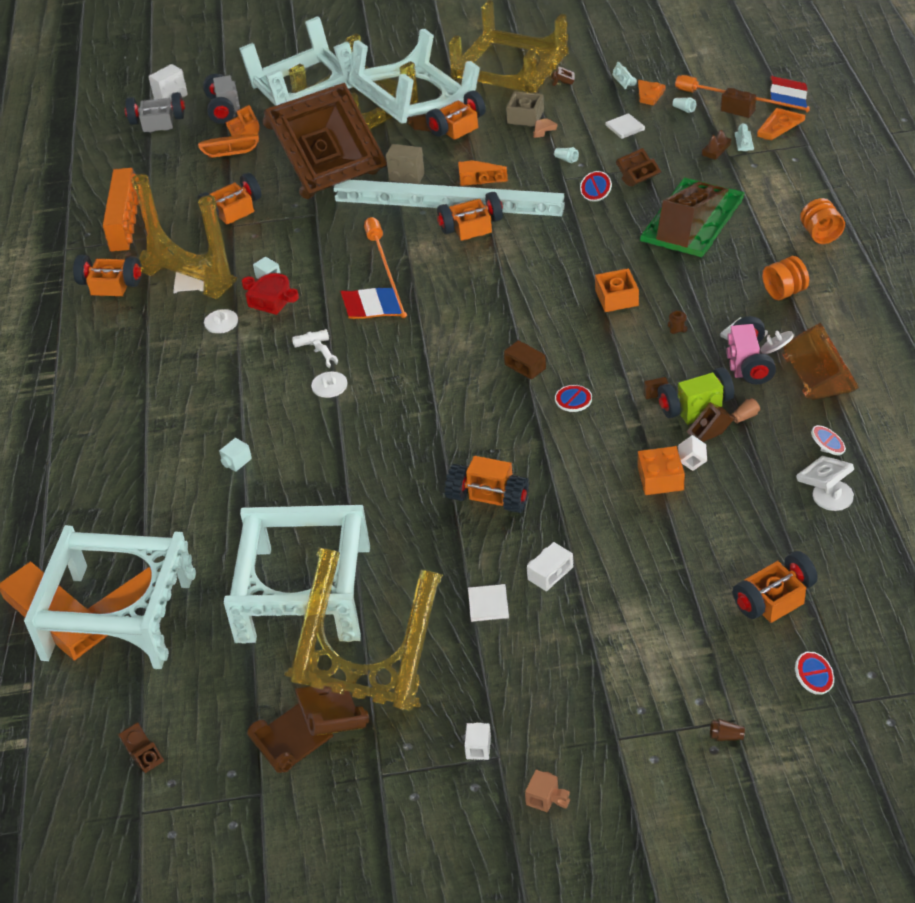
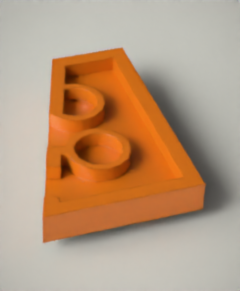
[757,108,805,140]

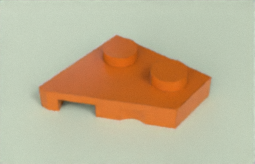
[638,80,666,105]

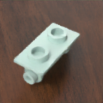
[613,62,636,89]
[734,123,754,151]

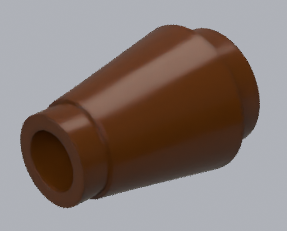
[710,718,745,741]

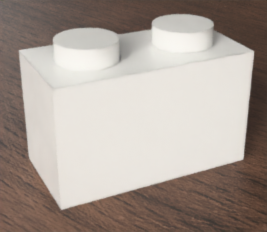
[527,542,573,592]

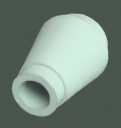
[673,98,696,113]
[554,147,579,163]

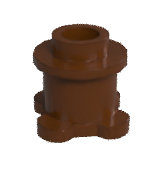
[668,311,687,334]

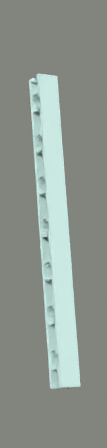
[334,180,565,216]

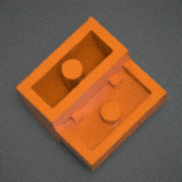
[226,105,259,136]

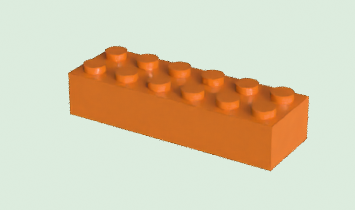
[103,168,141,252]

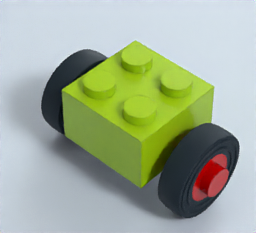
[658,368,734,425]

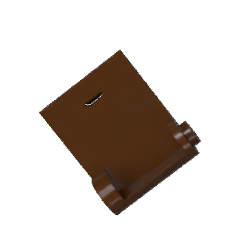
[295,682,369,736]
[247,703,333,773]

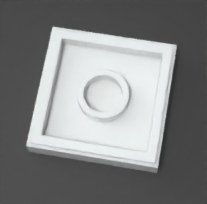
[796,456,854,490]

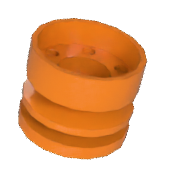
[800,198,845,244]
[762,256,809,301]

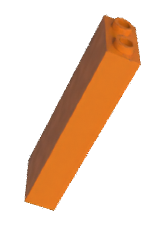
[0,561,108,661]

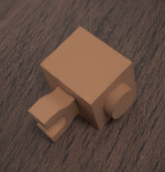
[525,770,570,812]

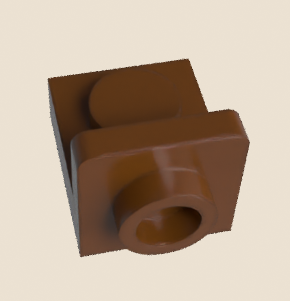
[551,66,575,86]
[644,377,672,400]

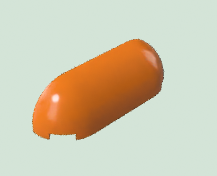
[198,134,259,157]
[88,567,155,614]

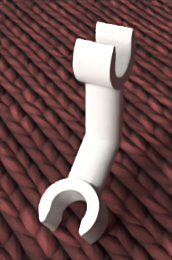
[311,339,338,368]

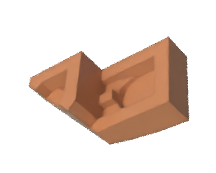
[533,118,557,138]

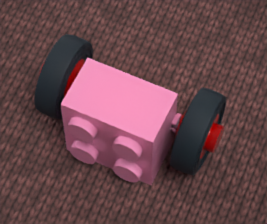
[727,316,776,384]

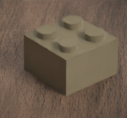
[506,92,544,127]
[386,144,425,184]

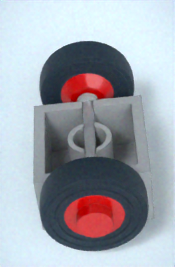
[203,74,240,124]
[125,92,185,132]

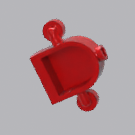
[242,273,299,315]

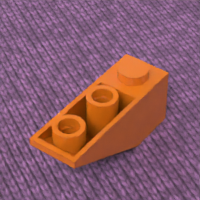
[458,160,508,186]

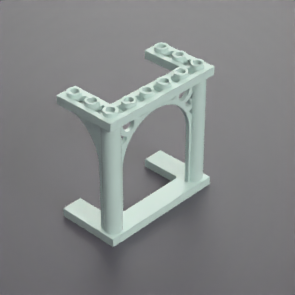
[239,16,353,106]
[348,29,480,123]
[224,505,370,644]
[24,525,196,669]

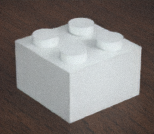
[149,64,188,102]

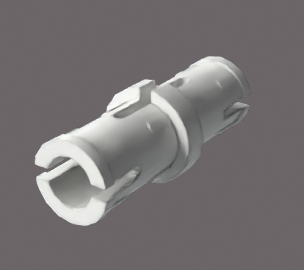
[292,329,329,348]

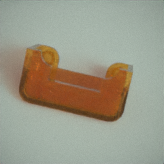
[782,322,859,400]

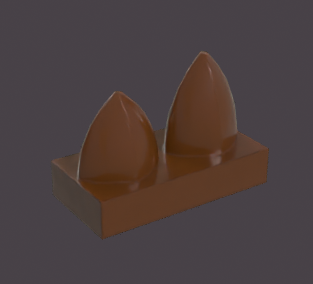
[702,130,731,160]

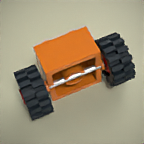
[445,456,529,513]

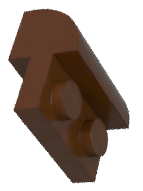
[616,148,661,186]

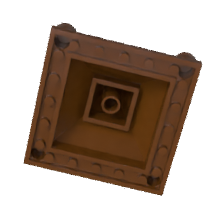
[263,83,387,199]

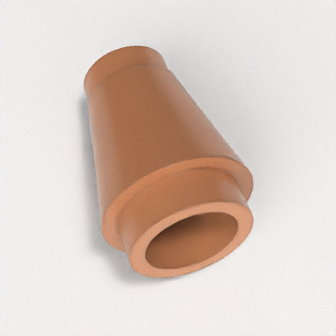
[731,398,760,424]

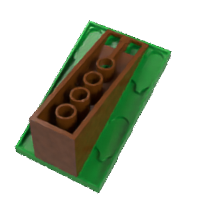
[640,177,745,257]

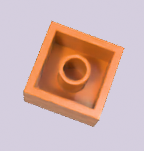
[595,268,639,312]
[638,446,685,495]

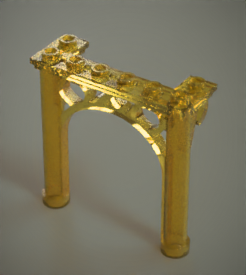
[131,174,237,299]
[284,548,442,710]

